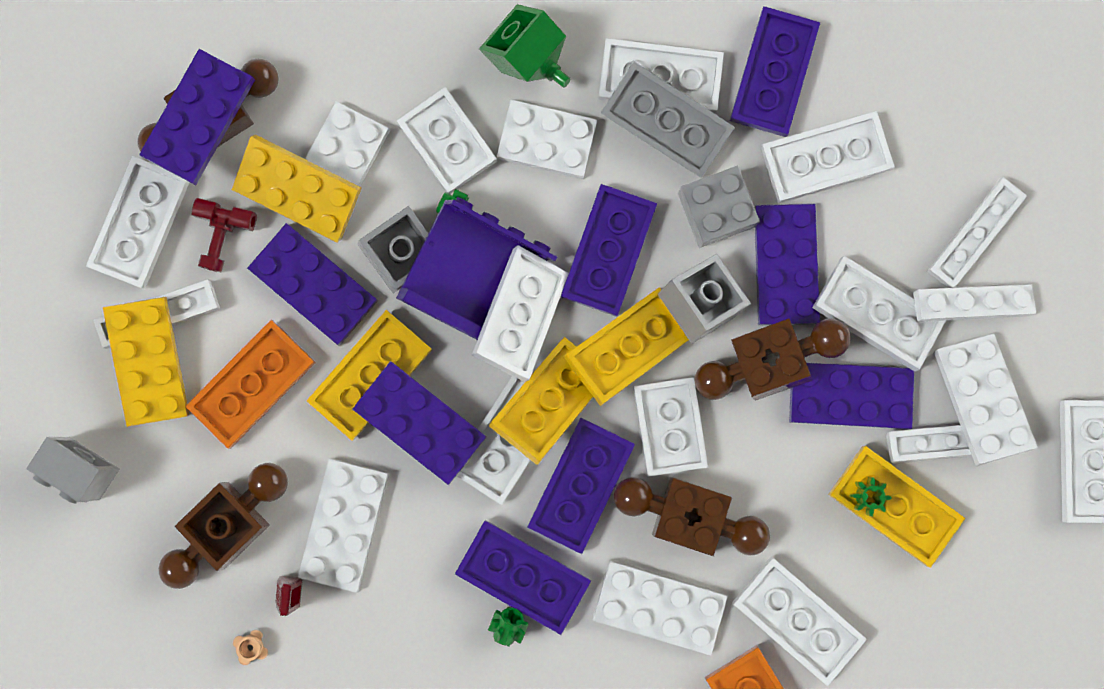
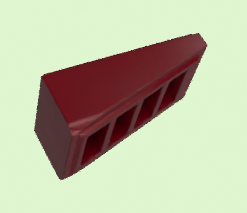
[275,576,303,616]

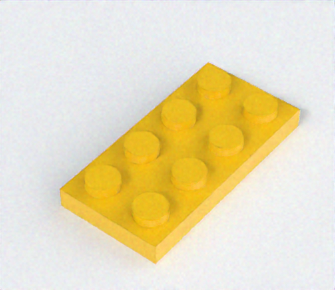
[231,134,362,243]
[564,287,689,406]
[102,297,190,427]
[307,310,433,441]
[489,337,593,465]
[828,446,965,568]

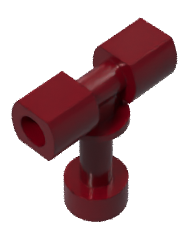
[191,198,257,273]

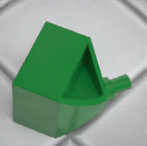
[479,4,571,88]

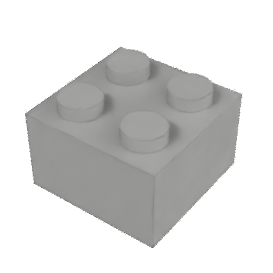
[678,165,760,248]
[358,206,428,294]
[658,254,751,343]
[26,437,120,504]

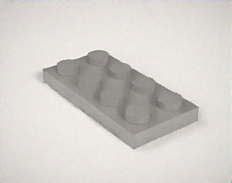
[601,61,735,178]

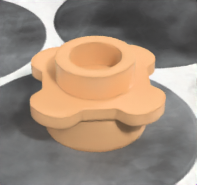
[233,630,268,665]

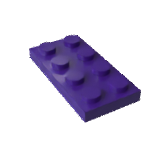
[729,6,821,137]
[139,49,255,186]
[561,184,657,317]
[754,204,820,325]
[247,223,378,346]
[353,361,487,485]
[789,363,914,429]
[527,418,635,554]
[455,520,591,635]

